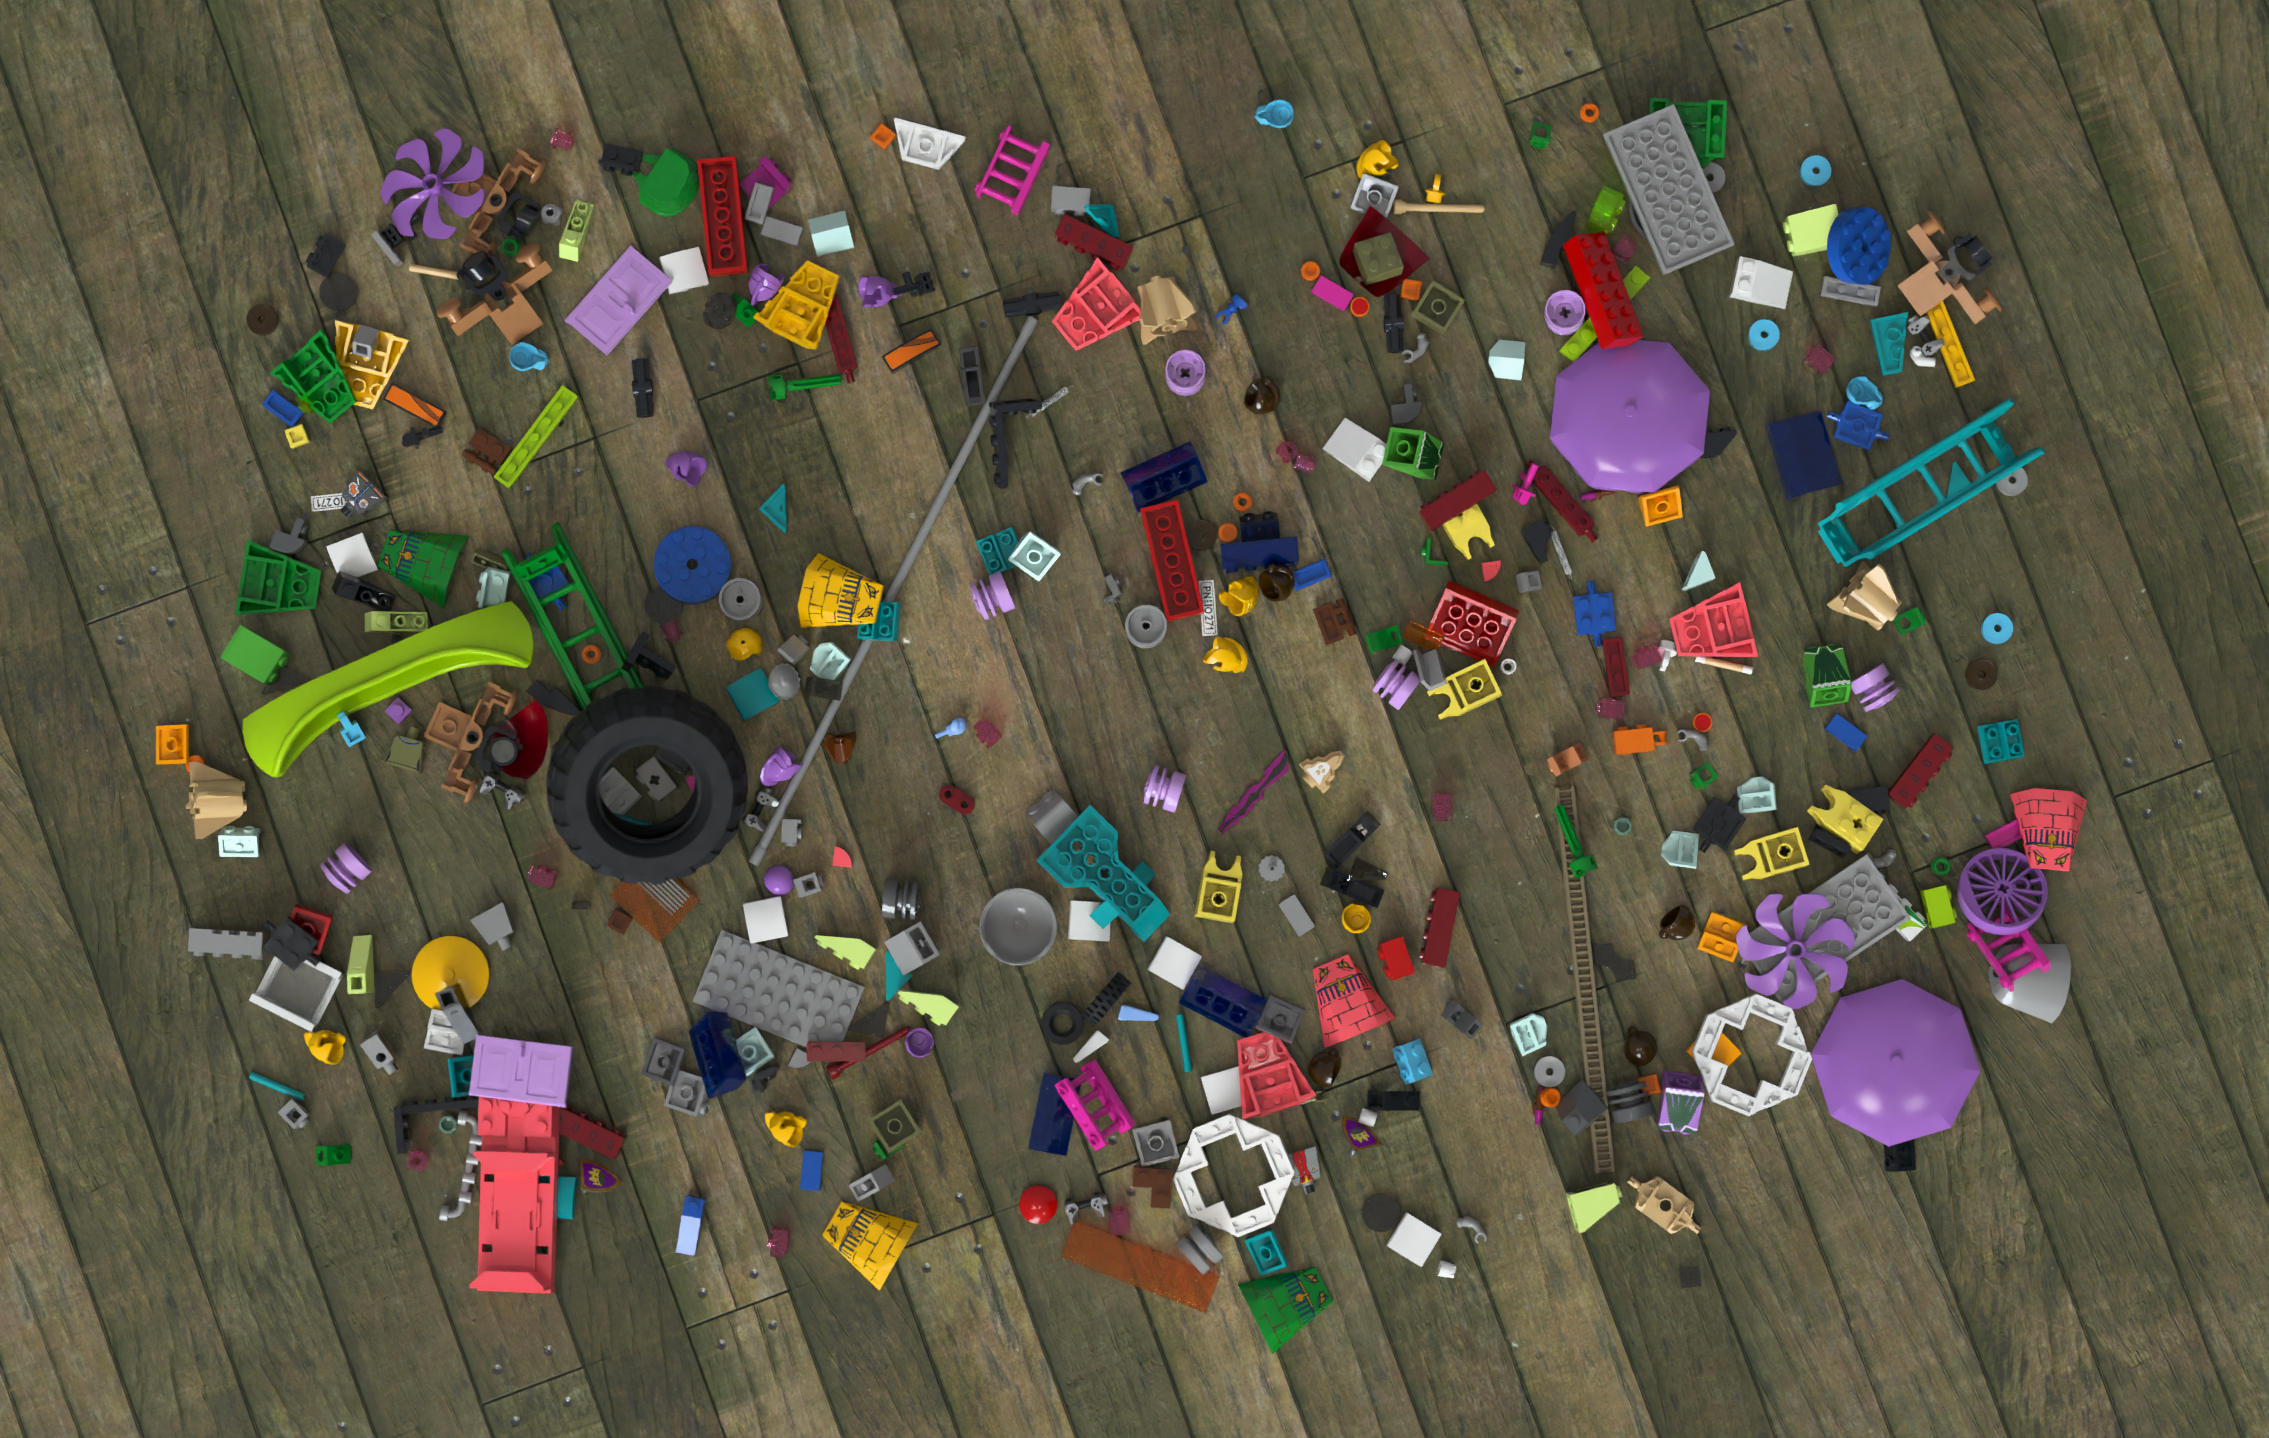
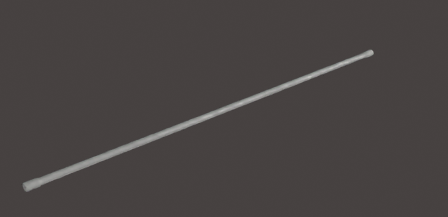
[748,316,1038,866]

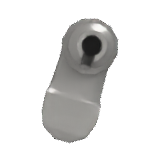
[1402,333,1429,363]
[1072,473,1104,496]
[1676,729,1708,751]
[1867,849,1897,868]
[1456,1215,1487,1244]

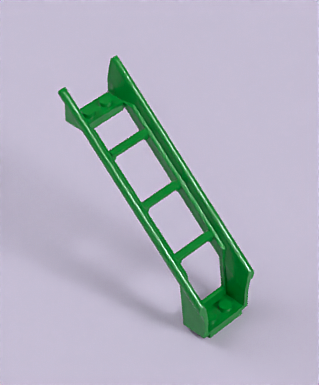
[500,522,644,710]

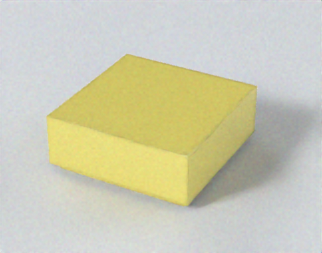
[284,424,310,449]

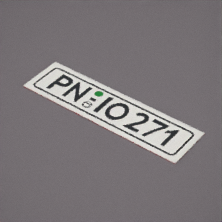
[311,493,347,512]
[1198,580,1218,636]

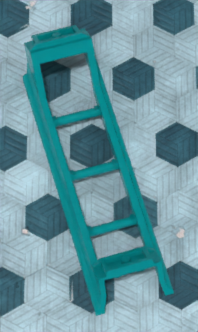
[1817,397,2045,567]

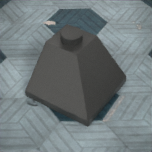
[1556,1079,1608,1136]

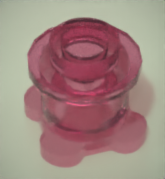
[551,128,574,151]
[1276,441,1299,464]
[1293,451,1316,475]
[659,619,683,643]
[406,1151,428,1172]

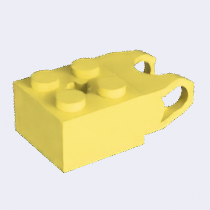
[1442,504,1495,560]
[1427,659,1502,720]
[1807,785,1884,854]
[1734,827,1809,881]
[1194,851,1242,923]

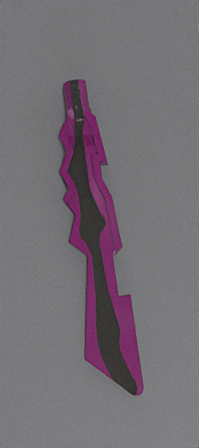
[1217,750,1289,834]

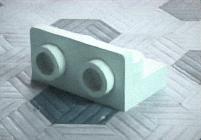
[476,567,511,608]
[218,826,260,857]

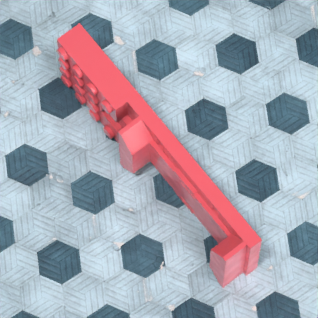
[469,1096,560,1294]

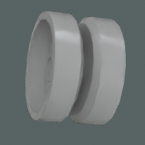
[719,578,763,622]
[1125,605,1167,648]
[1176,1225,1224,1275]

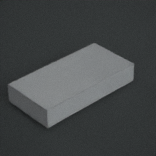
[744,182,774,225]
[761,216,803,246]
[371,231,404,267]
[1278,894,1315,937]

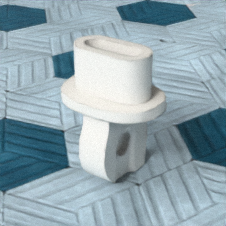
[1656,640,1677,672]

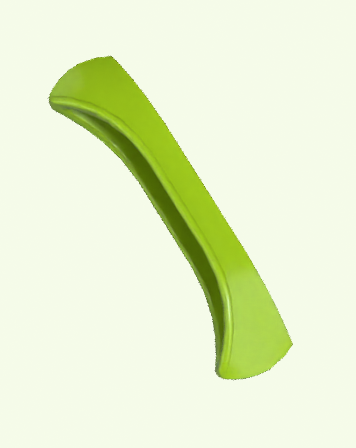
[243,601,534,777]

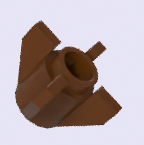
[824,732,856,764]

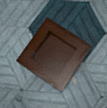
[607,908,633,935]

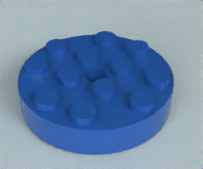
[1827,207,1891,285]
[654,526,731,605]

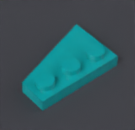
[1870,312,1908,376]

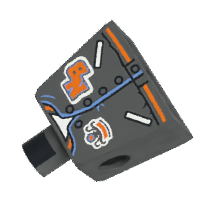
[340,471,388,518]

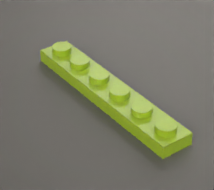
[1559,266,1650,363]
[494,385,579,489]

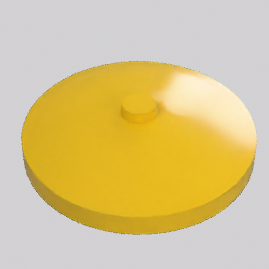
[412,936,490,1011]

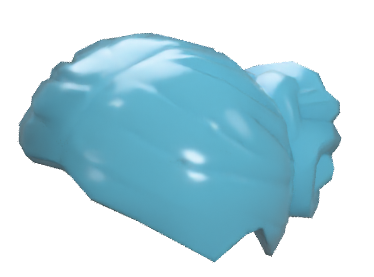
[1255,99,1294,128]
[509,342,549,371]
[1846,376,1883,410]

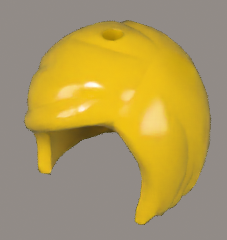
[726,628,763,661]

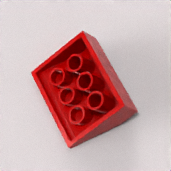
[1424,580,1519,667]

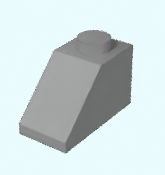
[777,635,810,666]
[849,1164,895,1202]

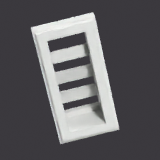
[1073,1030,1109,1063]

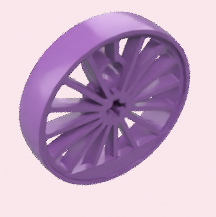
[1957,848,2048,935]

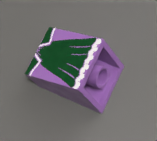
[1657,1070,1705,1135]

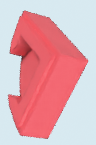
[1481,560,1501,582]
[832,846,852,868]

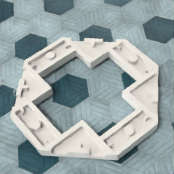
[1691,994,1812,1116]
[1173,1114,1295,1237]

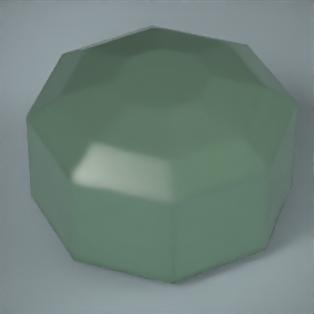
[1613,817,1632,836]
[439,1115,458,1134]

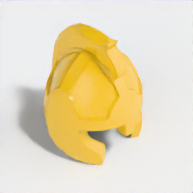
[1357,140,1399,179]
[1219,576,1259,616]
[1203,636,1248,673]
[304,1030,346,1065]
[765,1111,807,1148]

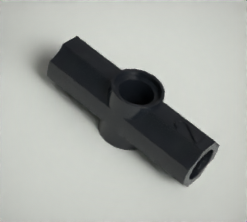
[1002,292,1062,318]
[1383,294,1404,353]
[632,358,654,418]

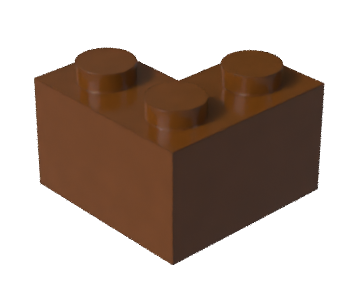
[1132,1166,1172,1209]

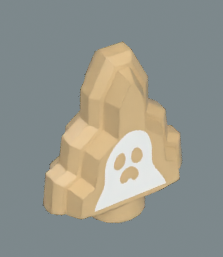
[1299,751,1344,793]

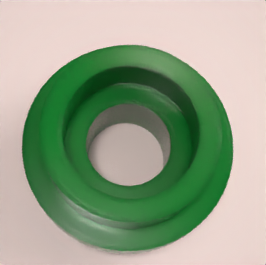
[501,237,521,257]
[1931,857,1950,876]

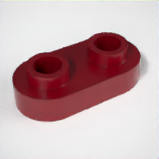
[939,785,975,815]

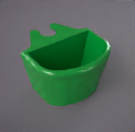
[633,148,700,217]

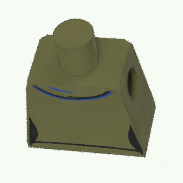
[384,726,426,774]

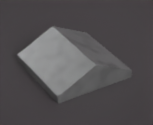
[1350,172,1399,219]
[1256,995,1305,1044]
[641,1038,686,1086]
[1132,1120,1179,1167]

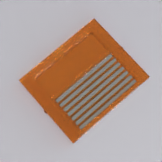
[609,878,699,943]

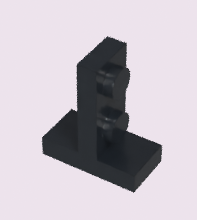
[621,632,676,680]
[1368,1090,1420,1111]

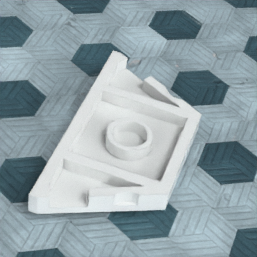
[894,118,966,170]

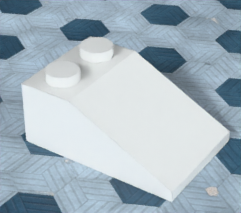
[1729,256,1793,309]
[1323,418,1387,482]

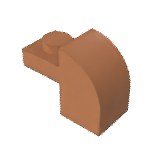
[1547,742,1589,777]

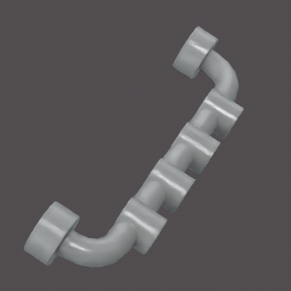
[439,1109,482,1221]

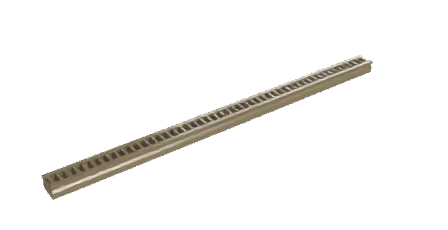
[1554,786,1615,1173]

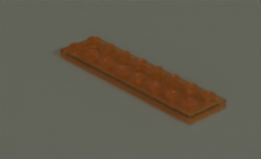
[1061,1221,1219,1313]

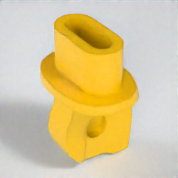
[1425,173,1445,203]

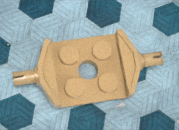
[1627,1176,1702,1234]

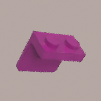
[740,156,792,209]

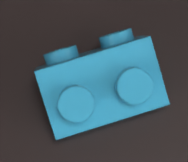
[1392,1038,1433,1084]

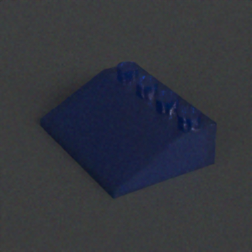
[1765,411,1843,500]

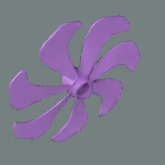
[380,128,485,239]
[1736,894,1855,1009]

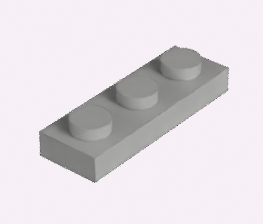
[1820,276,1881,307]

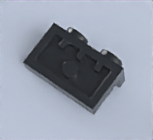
[598,143,643,176]
[306,233,346,278]
[1239,511,1280,545]
[1808,824,1851,858]
[751,1063,779,1093]
[1883,1139,1916,1172]

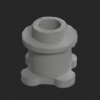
[541,204,563,226]

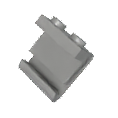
[1024,789,1078,844]

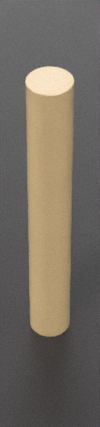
[409,264,459,280]

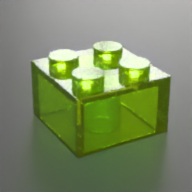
[1584,186,1626,235]

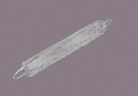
[1027,385,1072,418]
[1552,528,1572,578]

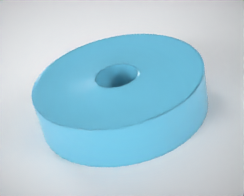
[1800,155,1831,187]
[1748,319,1780,351]
[1981,613,2013,644]

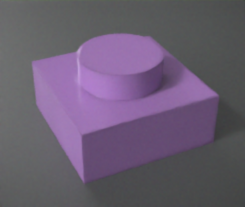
[385,697,413,725]

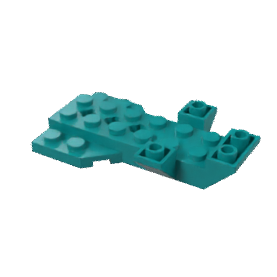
[1036,805,1170,942]

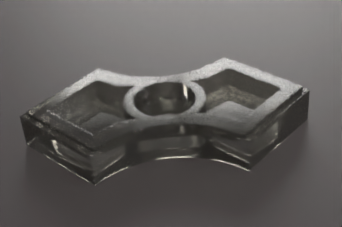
[1592,943,1636,982]

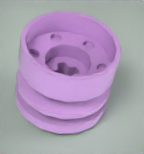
[1545,290,1585,335]
[1165,350,1206,396]
[970,571,1015,620]
[1372,659,1420,710]
[1851,663,1900,712]
[1143,765,1186,813]
[320,842,372,894]

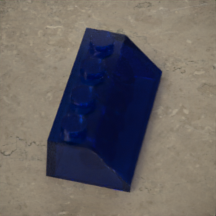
[1120,442,1207,513]
[1220,536,1299,574]
[1179,965,1267,1038]
[688,1011,747,1099]
[1028,1072,1081,1156]

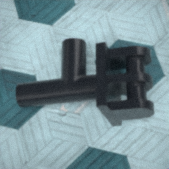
[381,212,421,248]
[893,272,936,296]
[402,426,443,449]

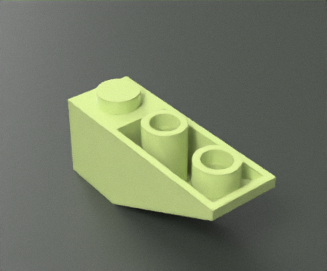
[559,199,595,262]
[364,611,428,633]
[347,935,375,994]
[814,935,877,970]
[897,990,959,1026]

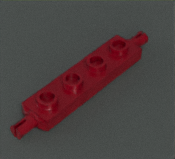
[825,293,857,384]
[1525,459,1599,543]

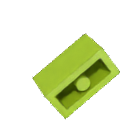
[1920,885,1957,928]

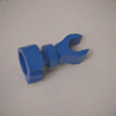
[1216,294,1248,325]

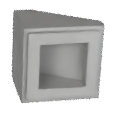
[1516,570,1542,593]

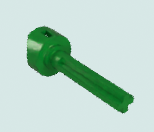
[767,374,841,401]
[1554,804,1599,879]

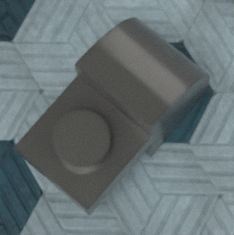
[1390,383,1422,426]
[269,517,309,555]
[1441,1000,1483,1040]

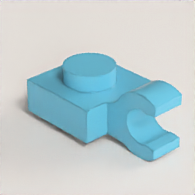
[337,711,366,747]

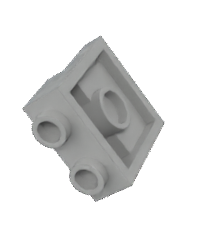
[664,1070,716,1118]

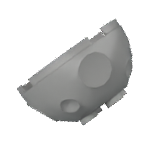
[979,888,1057,965]

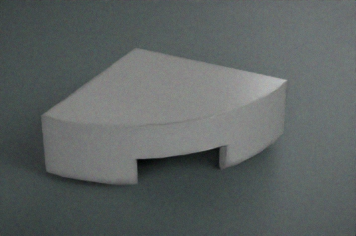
[788,1048,811,1068]

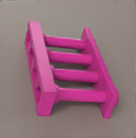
[975,125,1050,216]
[1966,903,2050,992]
[1055,1059,1136,1151]

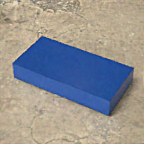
[261,390,304,427]
[1293,559,1332,591]
[1825,713,1867,752]
[800,1150,823,1191]

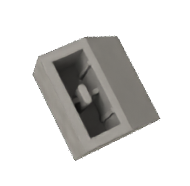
[884,921,940,975]

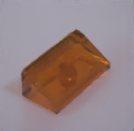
[1402,620,1444,651]

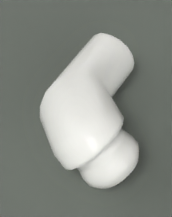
[1910,346,1936,367]

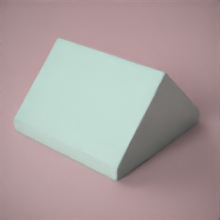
[808,211,854,257]
[1008,531,1062,581]
[1681,551,1715,591]
[723,1027,774,1079]

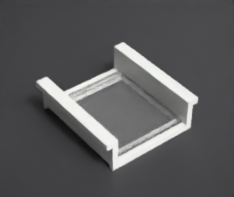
[249,956,343,1032]

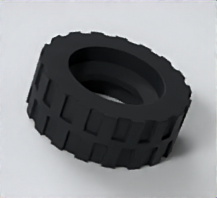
[1041,1002,1084,1045]

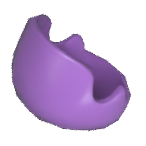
[764,865,795,895]
[904,1027,934,1058]

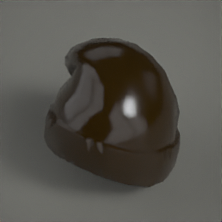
[1244,376,1281,415]
[1258,563,1295,602]
[1659,905,1695,940]
[1624,1026,1657,1066]
[1308,1048,1342,1088]

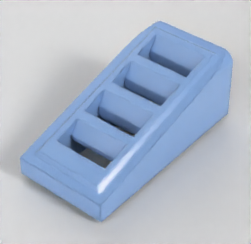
[1118,1004,1159,1021]

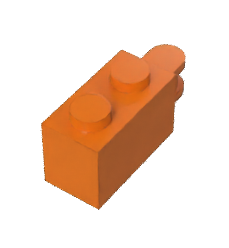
[1612,724,1668,755]

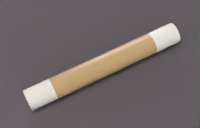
[1695,656,1753,674]

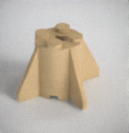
[1138,276,1197,345]
[1827,561,1902,631]
[185,762,247,839]

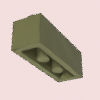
[471,548,509,571]

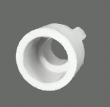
[1392,645,1413,665]
[1500,659,1516,675]
[1358,1108,1378,1127]
[1437,1261,1456,1278]

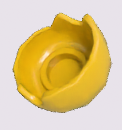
[1341,903,1371,933]

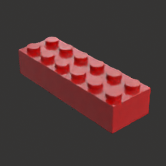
[697,156,749,277]
[1563,232,1644,349]
[1140,500,1204,622]

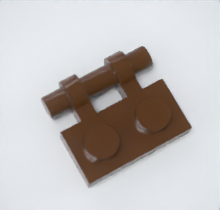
[462,428,512,475]
[1313,598,1356,645]

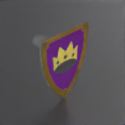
[1342,1115,1383,1156]
[579,1158,622,1193]

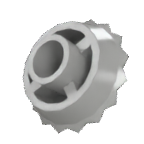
[768,663,800,700]

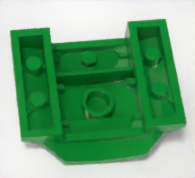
[1649,98,1727,168]

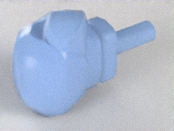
[935,718,967,738]

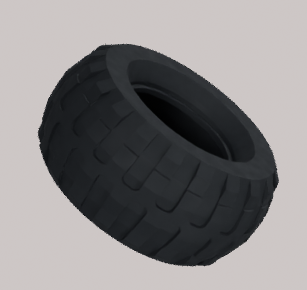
[546,685,748,884]

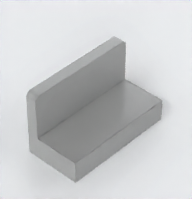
[1413,649,1447,691]

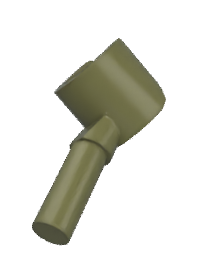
[1301,1090,1328,1105]

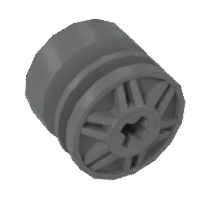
[882,878,921,920]
[1607,1081,1654,1124]

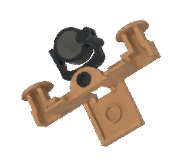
[423,681,519,803]

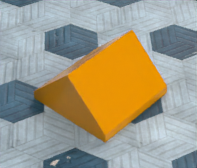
[1638,486,1683,527]

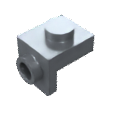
[1103,574,1122,605]

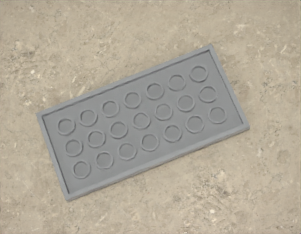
[1603,104,1735,275]
[1749,854,1911,1004]
[693,930,865,1047]

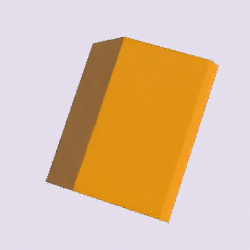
[156,724,189,764]

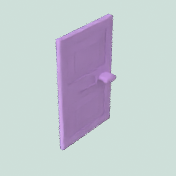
[565,245,673,356]
[469,1035,573,1107]

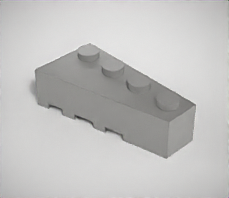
[188,928,271,960]

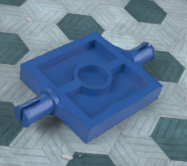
[1826,401,1890,451]
[524,553,570,611]
[1573,581,1616,647]

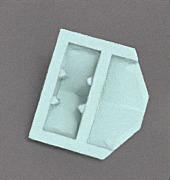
[1488,340,1525,380]
[810,642,851,686]
[1737,776,1777,814]
[1661,831,1699,869]
[1510,1013,1547,1056]

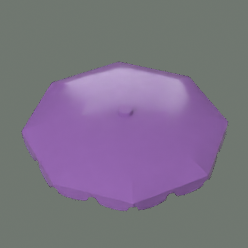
[1550,340,1710,494]
[1811,979,1981,1146]

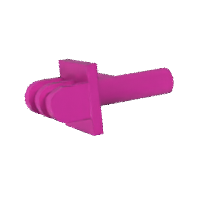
[1512,463,1539,505]

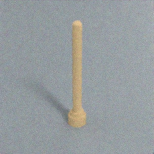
[1393,199,1485,215]

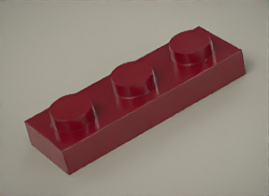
[1602,637,1630,697]
[807,1041,865,1062]

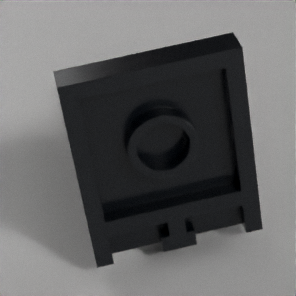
[989,398,1042,489]
[393,1095,479,1154]

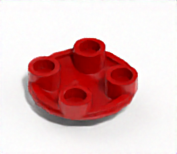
[1019,1185,1057,1224]

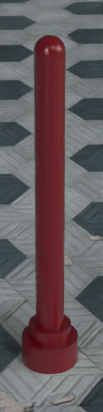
[826,1026,911,1080]

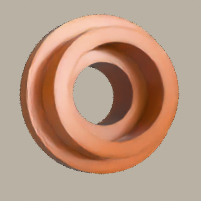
[1580,103,1599,123]
[1233,492,1252,512]
[582,645,601,664]

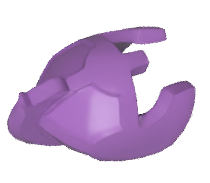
[749,264,784,306]
[858,276,902,308]
[664,451,707,487]
[760,746,803,788]

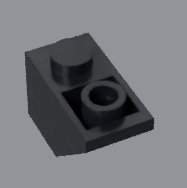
[1699,427,1737,459]

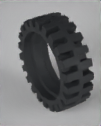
[1082,972,1131,1026]

